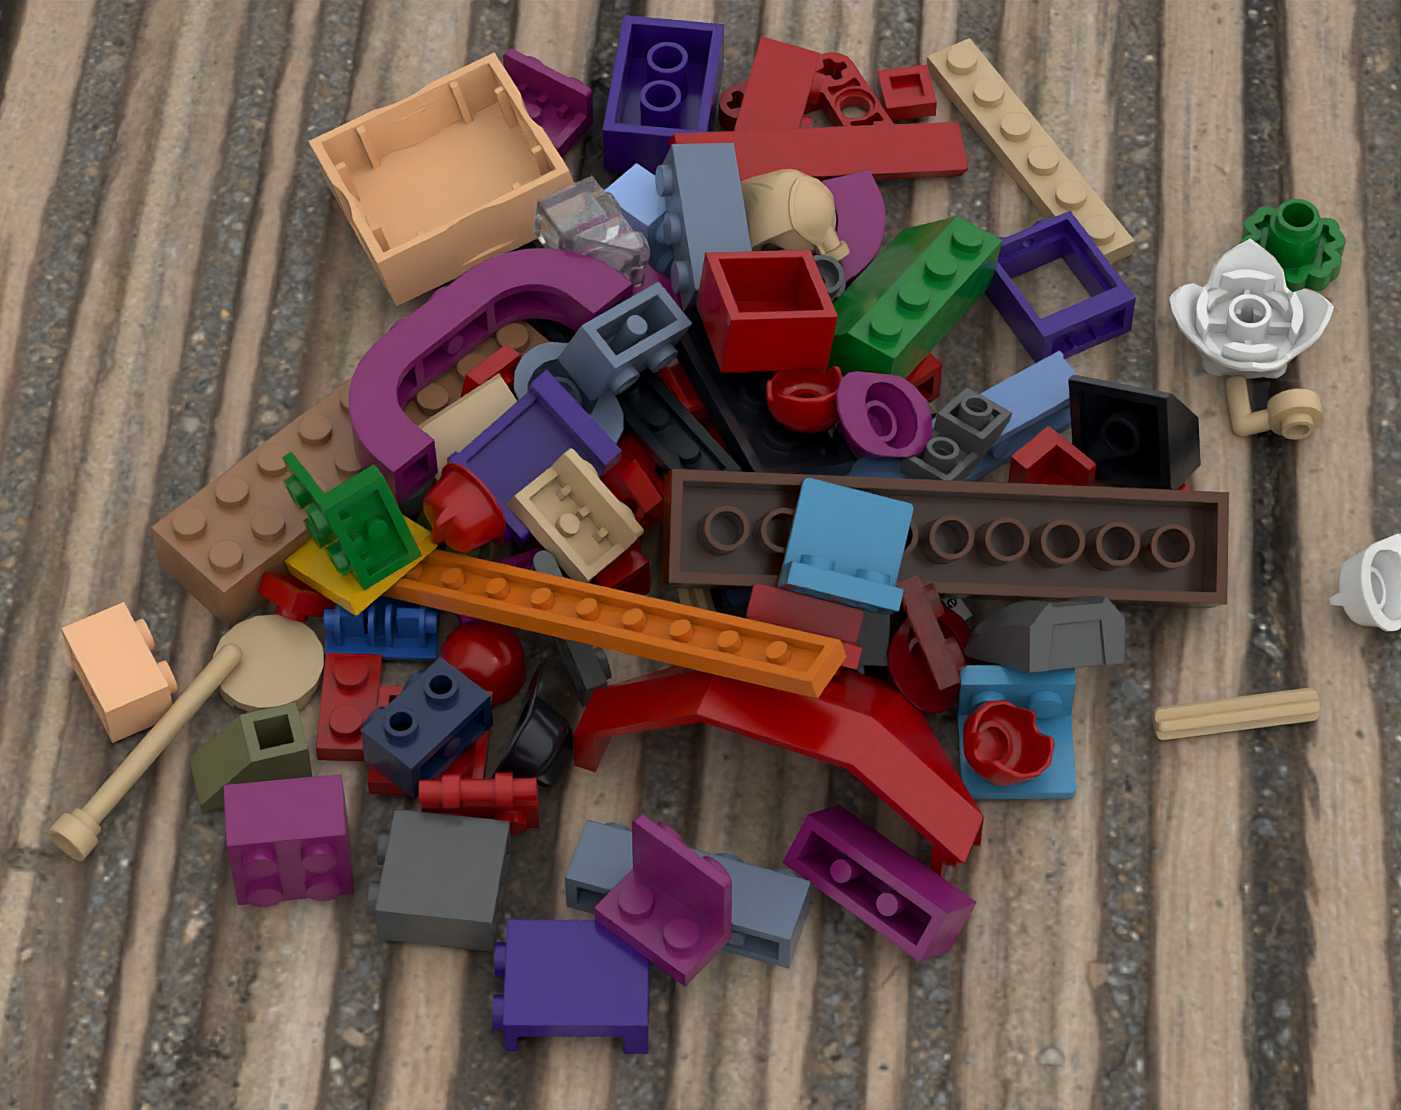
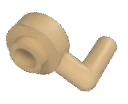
[1225,376,1324,440]

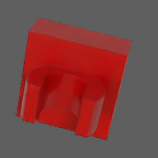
[615,460,664,533]

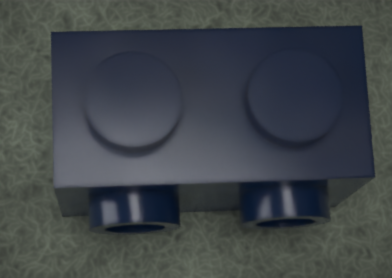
[361,657,493,799]

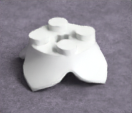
[1169,239,1334,379]

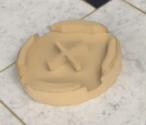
[213,614,325,713]

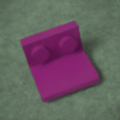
[594,814,732,987]

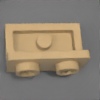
[506,448,644,583]

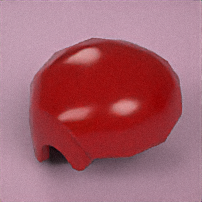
[766,366,843,434]
[440,620,526,707]
[963,700,1055,786]

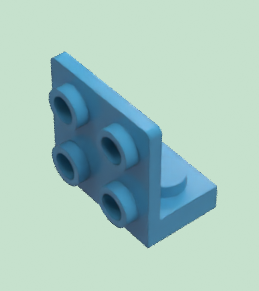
[777,478,914,616]
[956,665,1077,799]

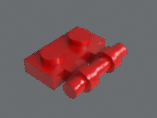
[419,772,540,835]

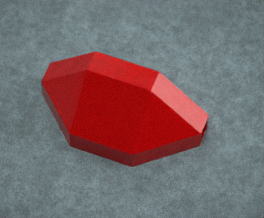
[573,665,984,878]

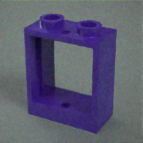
[984,211,1136,363]

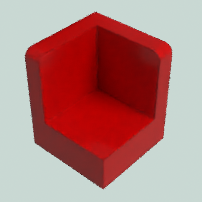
[1008,426,1096,486]

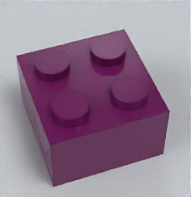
[224,774,354,907]

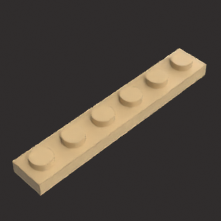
[927,38,1135,264]

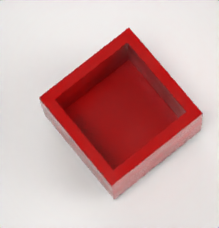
[696,250,838,373]

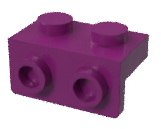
[503,48,593,158]

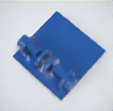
[324,596,440,661]

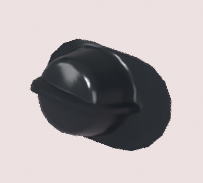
[492,663,573,787]

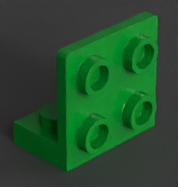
[282,452,422,590]

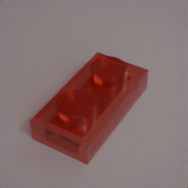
[895,575,967,691]

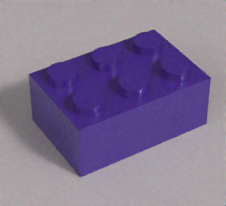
[603,15,724,175]

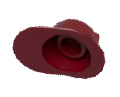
[886,602,976,714]

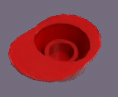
[422,462,506,553]

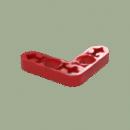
[719,52,894,131]

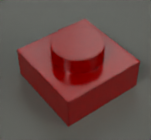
[877,64,937,121]
[257,572,336,622]

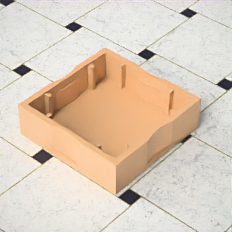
[309,52,586,307]

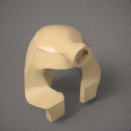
[740,169,850,261]

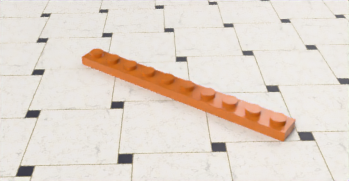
[381,549,847,699]

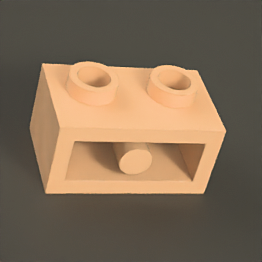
[61,602,178,743]

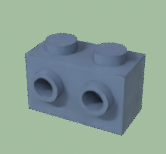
[557,282,692,401]

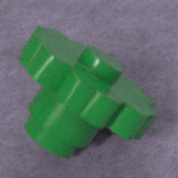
[1240,199,1346,292]

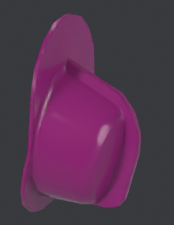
[836,371,933,460]

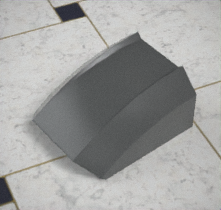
[963,595,1125,673]

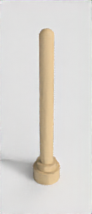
[47,643,242,861]

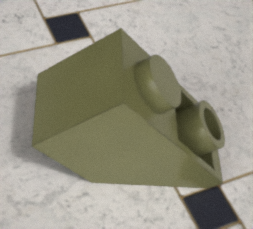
[189,702,313,812]

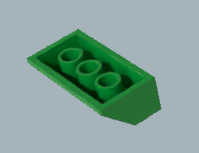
[824,216,1003,379]

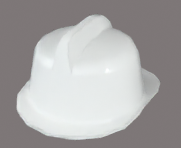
[1329,534,1401,632]

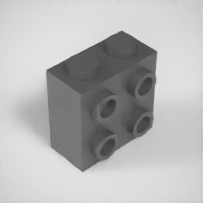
[367,809,512,952]

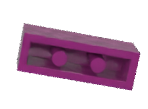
[782,805,977,962]

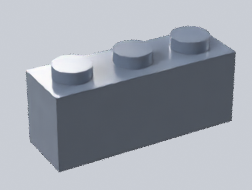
[655,143,752,313]

